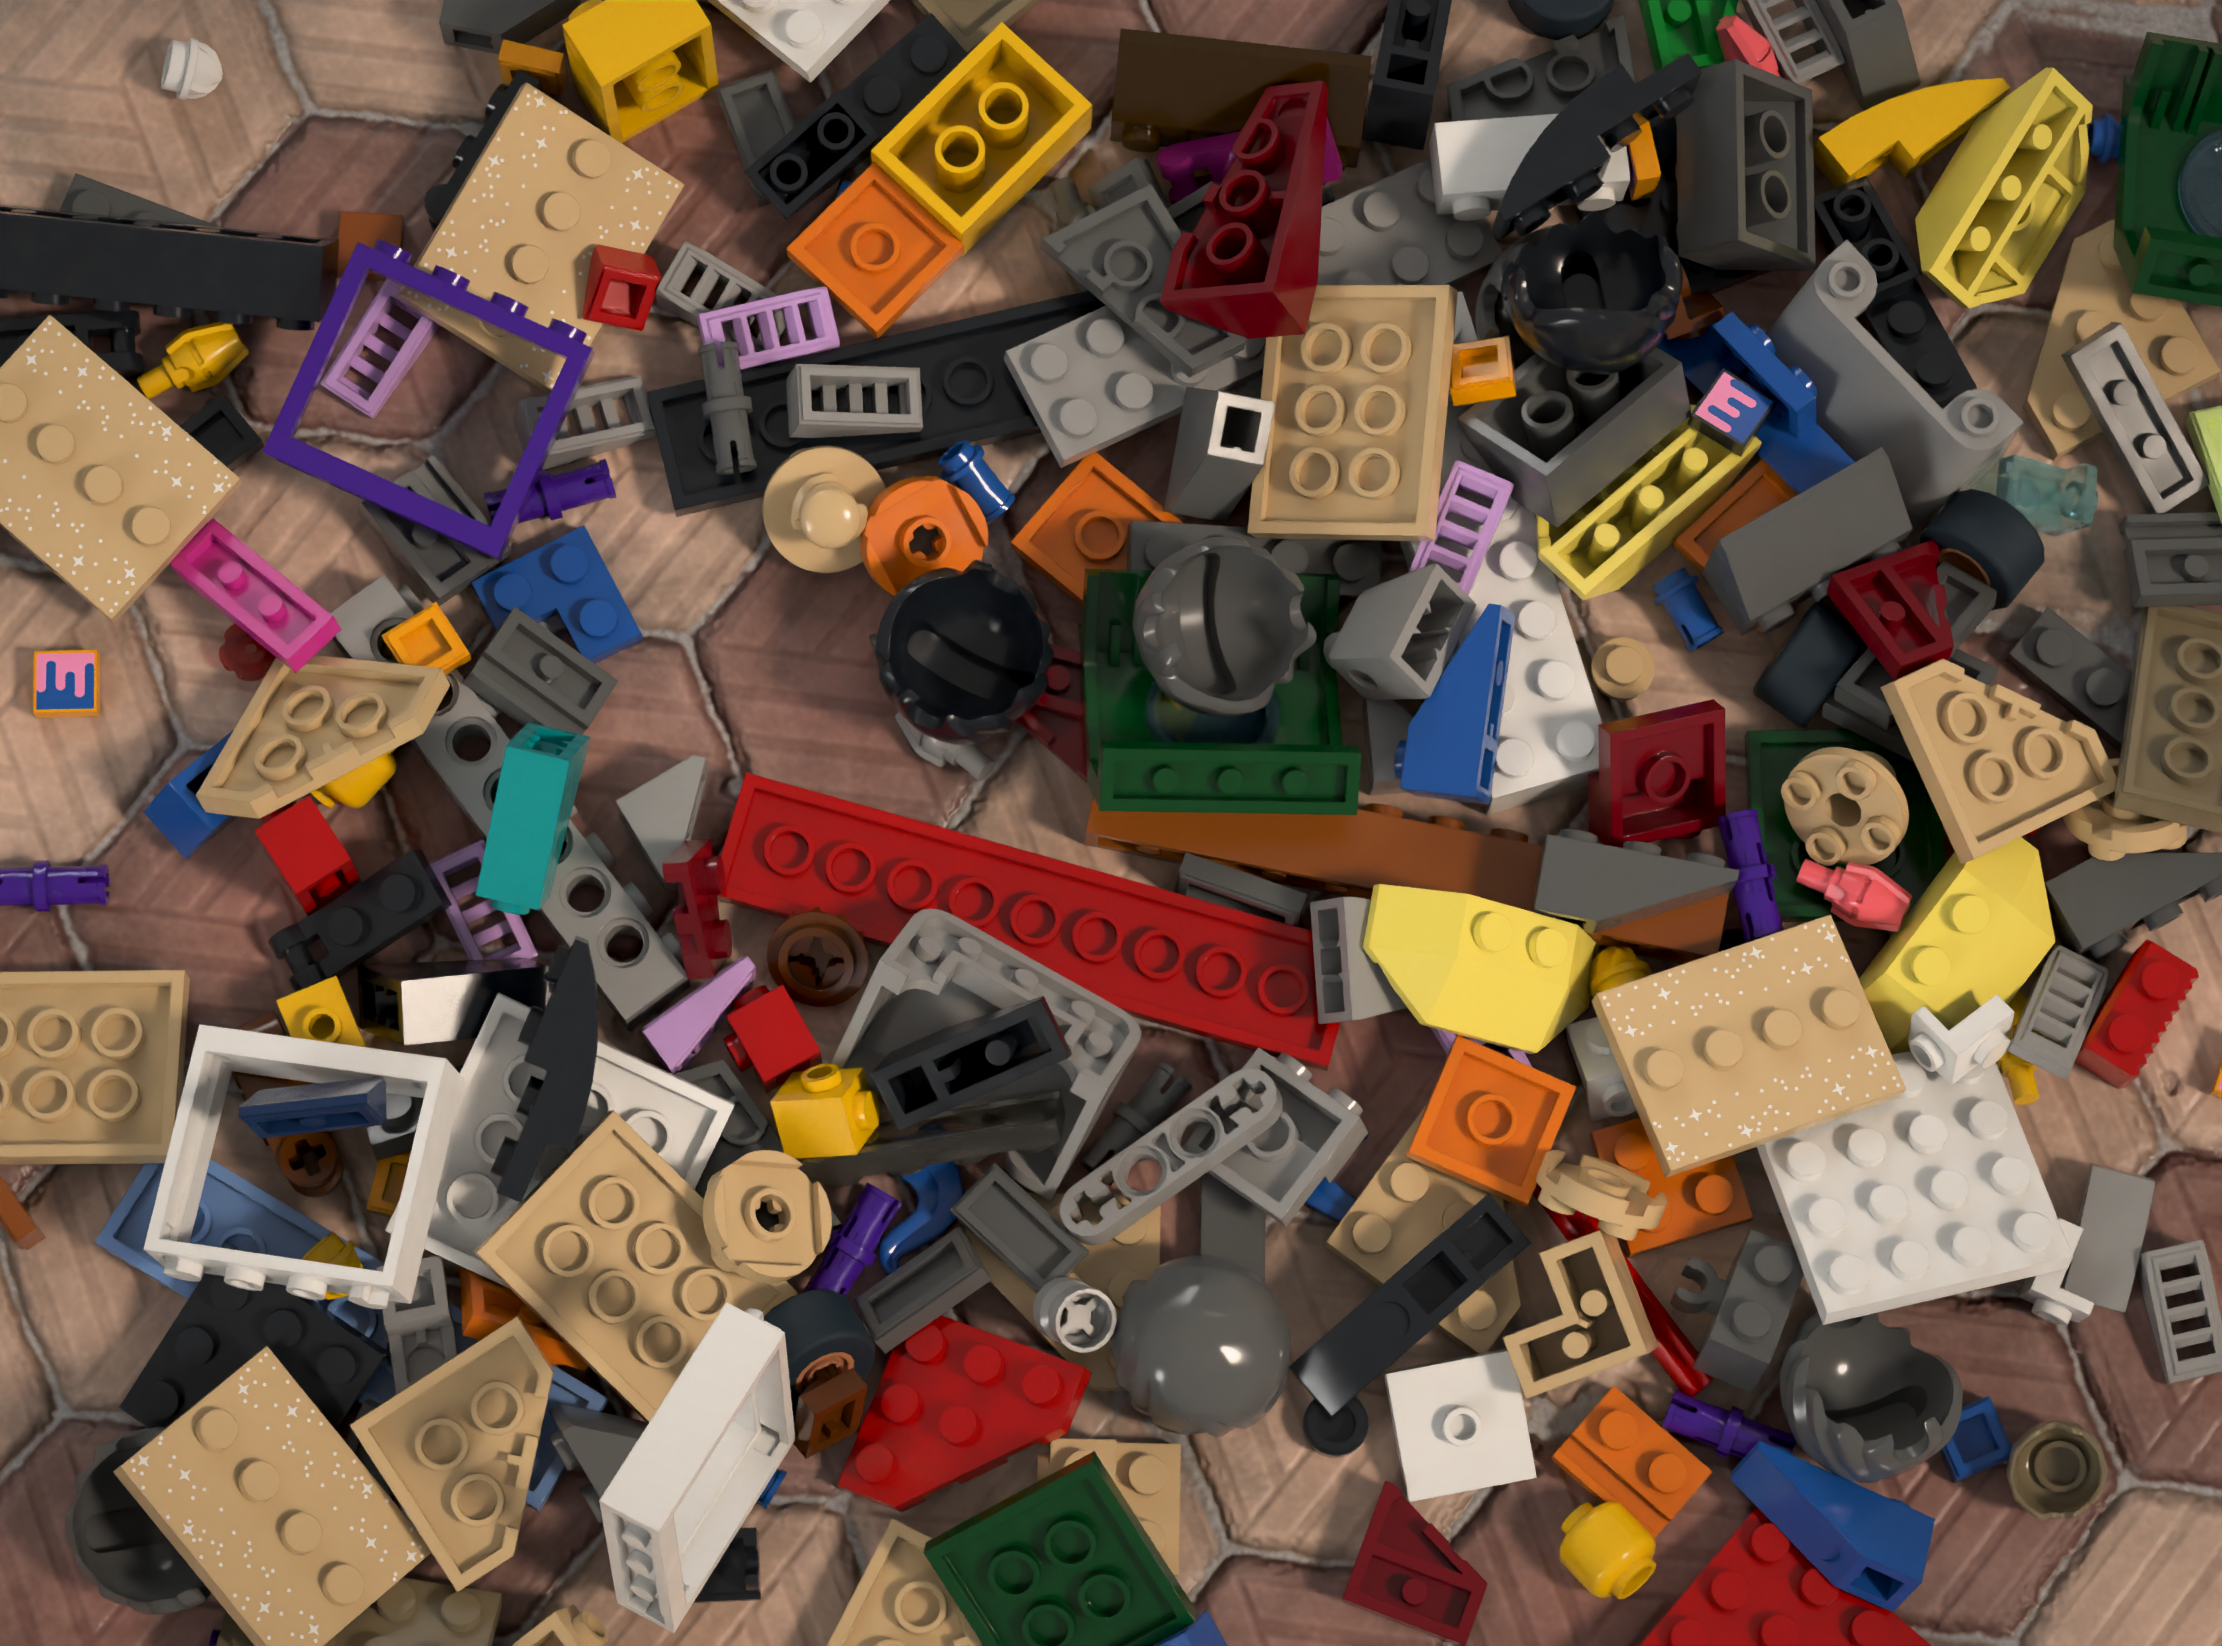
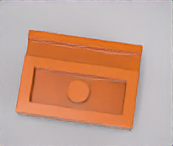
[1550,1386,1713,1539]

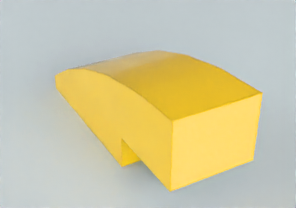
[1813,78,2011,188]

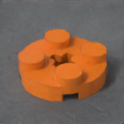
[860,475,989,596]

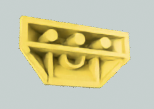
[1915,68,2093,309]
[1536,401,1762,600]
[1859,837,2055,1054]
[1363,884,1599,1054]

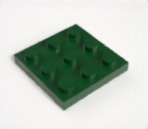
[1744,729,1945,922]
[923,1451,1197,1646]

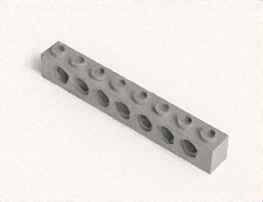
[330,574,691,1031]

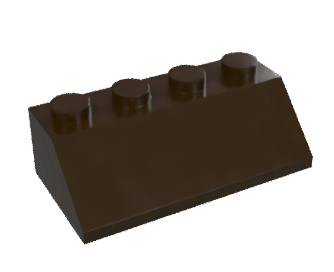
[1110,28,1372,171]

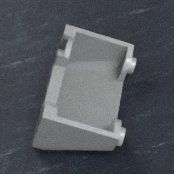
[1766,240,2023,532]
[831,908,1142,1201]

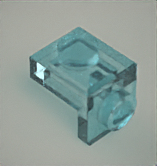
[1996,455,2098,537]

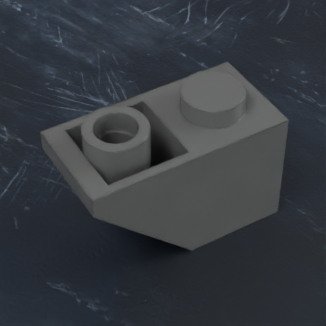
[439,0,581,54]
[1816,0,1921,111]
[1163,387,1275,523]
[548,1404,648,1523]

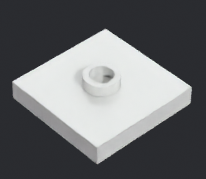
[1384,1348,1537,1502]

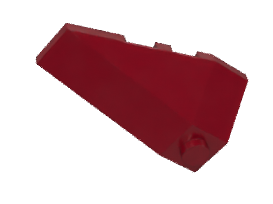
[1160,81,1328,339]

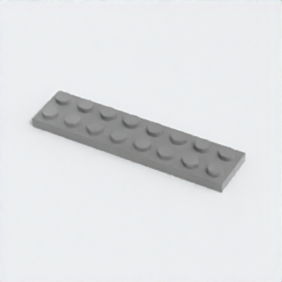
[1004,158,1502,468]

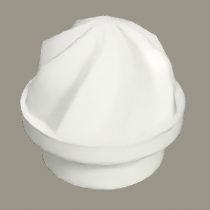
[161,37,223,100]

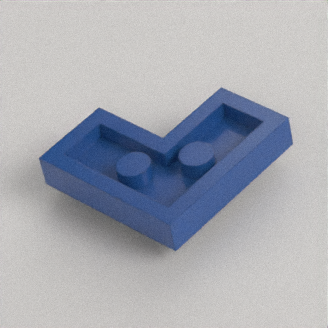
[471,525,643,664]

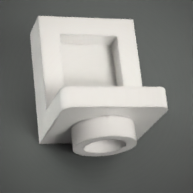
[1908,994,2015,1086]
[1566,1017,1637,1121]
[2018,1218,2094,1326]

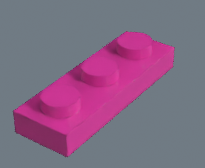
[169,518,342,673]

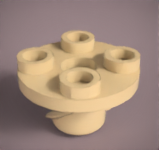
[762,446,886,573]
[1781,747,1909,866]

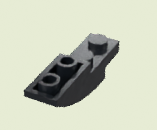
[744,13,968,220]
[1491,53,1702,241]
[1814,176,1977,409]
[490,935,598,1203]
[1289,1194,1531,1417]

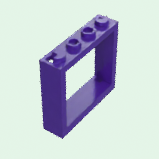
[262,239,594,561]

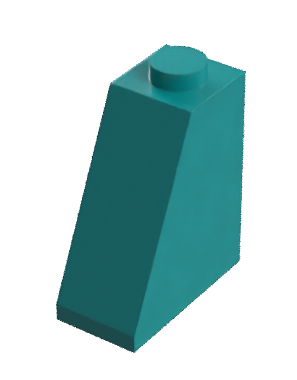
[475,722,590,915]

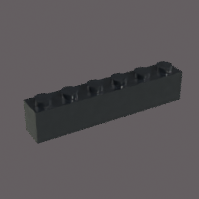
[0,205,339,331]

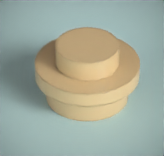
[1591,637,1655,701]

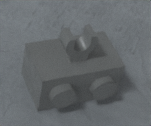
[1670,1229,1804,1393]

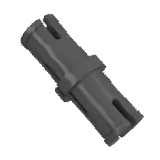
[698,341,757,474]
[1079,1061,1192,1186]

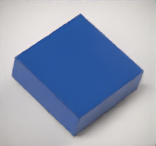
[1939,1396,2012,1483]

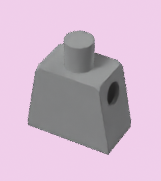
[1323,563,1477,700]
[1310,897,1408,1024]

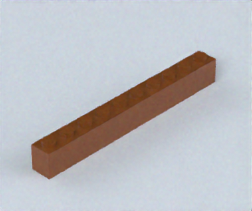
[1085,797,1729,964]

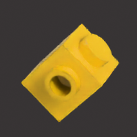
[276,976,368,1048]
[770,1064,880,1159]

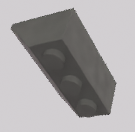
[1675,59,1816,271]
[1457,347,1691,528]
[1702,447,1912,636]

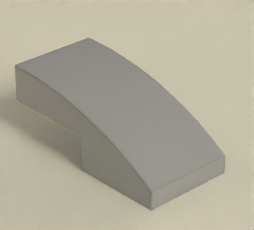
[2061,1163,2155,1312]
[376,1256,459,1394]

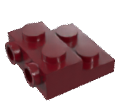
[1588,699,1726,848]

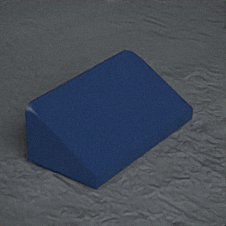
[239,1077,387,1138]

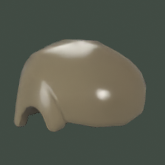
[2006,1420,2108,1521]

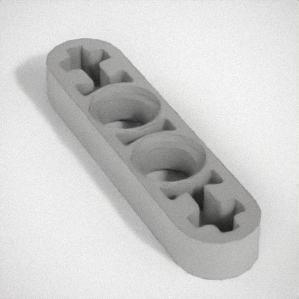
[1060,1068,1282,1245]

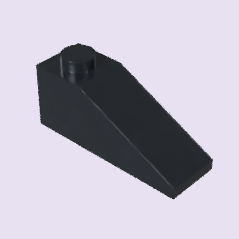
[1362,0,1452,151]
[870,996,1072,1131]

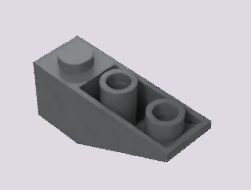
[1531,829,1739,934]
[2045,852,2222,961]

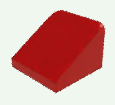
[582,245,662,331]

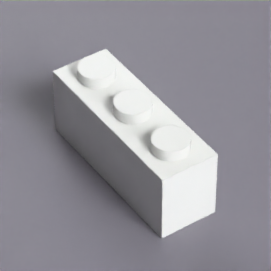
[1429,114,1630,221]

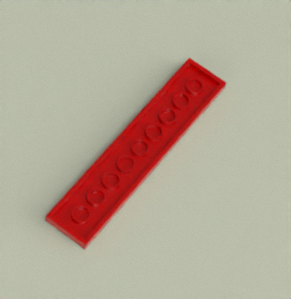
[717,772,1341,1071]

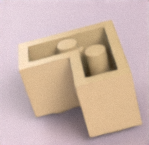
[1503,1229,1659,1399]

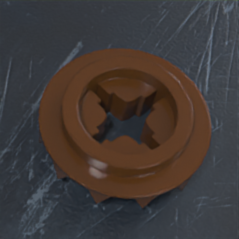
[767,906,871,1007]

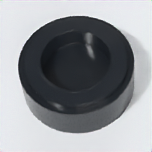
[1302,1397,1369,1458]

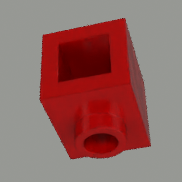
[723,985,822,1093]

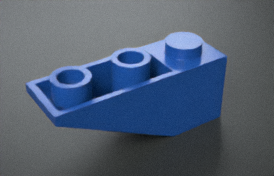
[1730,1441,1935,1612]

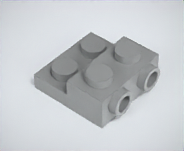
[1182,1047,1369,1227]

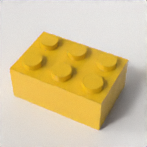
[562,0,719,143]
[871,22,1092,257]

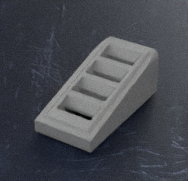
[1742,0,1846,84]
[656,241,786,353]
[786,364,923,438]
[514,375,656,470]
[2007,945,2110,1080]
[2136,1240,2222,1385]

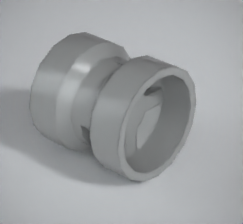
[1033,1276,1117,1353]

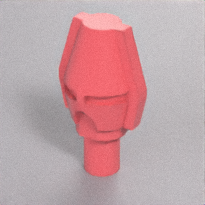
[1716,15,1781,77]
[1796,859,1913,932]

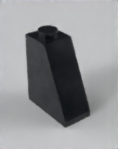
[357,958,555,1046]

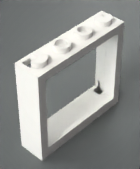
[143,1024,464,1309]
[599,1302,795,1633]

